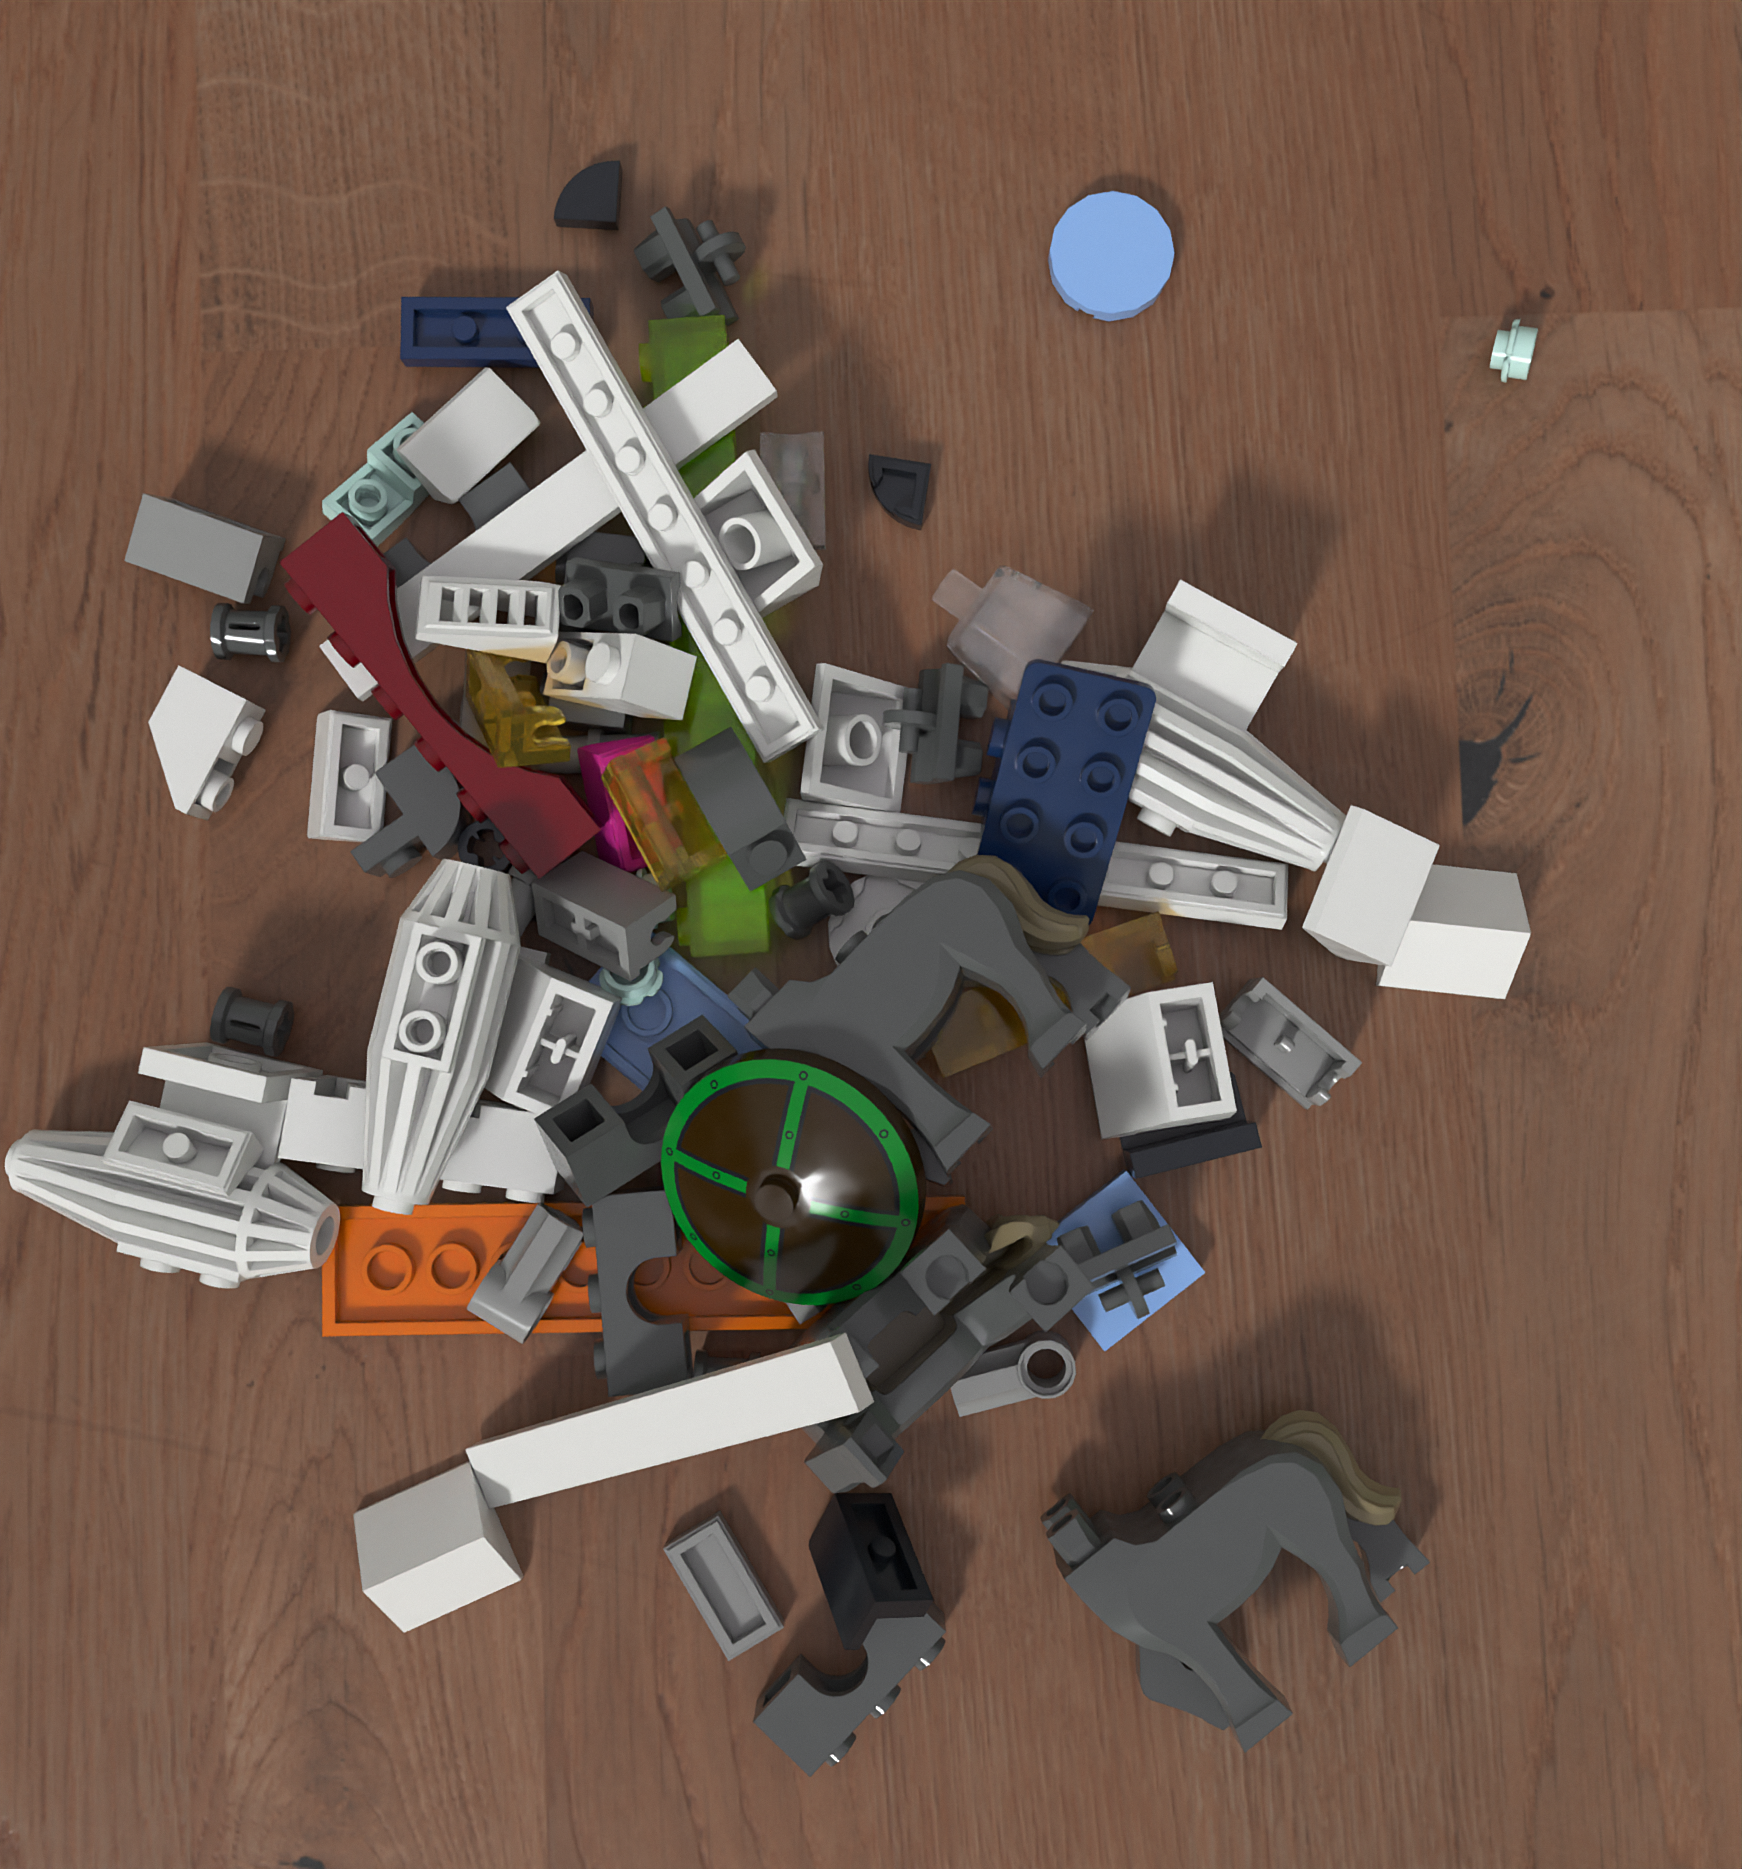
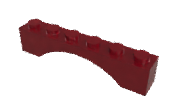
[279,512,604,879]

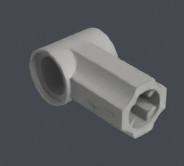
[467,1202,584,1344]
[951,1330,1076,1417]

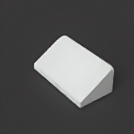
[396,367,541,504]
[307,710,392,842]
[101,1100,264,1197]

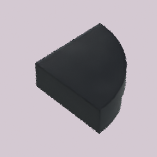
[554,161,623,230]
[868,454,931,530]

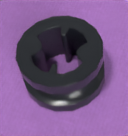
[458,819,512,874]

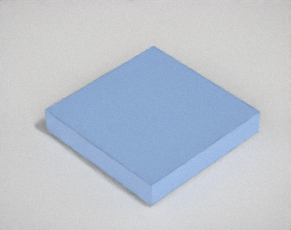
[1046,1170,1205,1351]

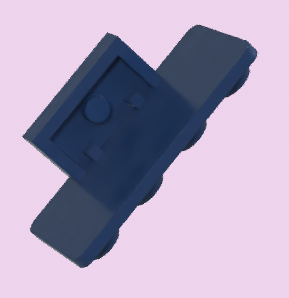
[971,659,1156,925]

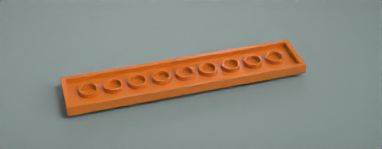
[322,1195,965,1337]

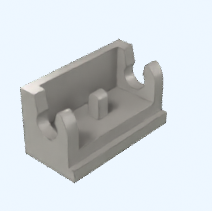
[124,493,286,604]
[532,851,677,981]
[1219,977,1362,1110]

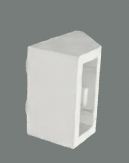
[484,953,622,1115]
[1084,982,1237,1140]

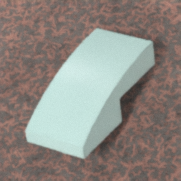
[322,412,429,546]

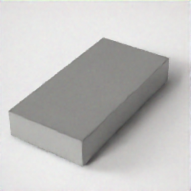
[663,1511,785,1661]

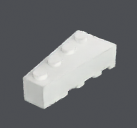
[278,1075,565,1203]

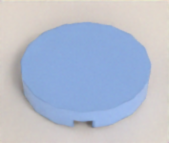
[1048,191,1175,321]

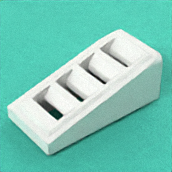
[415,575,561,663]

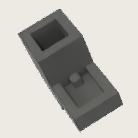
[674,726,807,892]
[350,745,473,878]

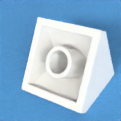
[694,449,823,618]
[800,663,908,813]
[1302,805,1440,967]
[1376,864,1531,999]
[353,1460,524,1633]

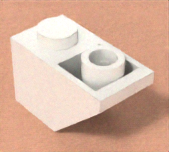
[543,632,697,720]
[148,665,266,821]

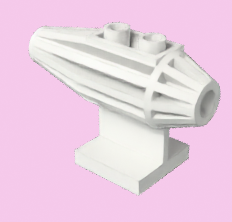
[1061,580,1347,872]
[361,859,551,1215]
[5,1042,340,1288]

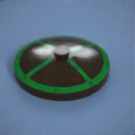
[661,1048,926,1305]

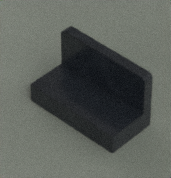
[1119,1072,1262,1179]
[809,1493,934,1650]

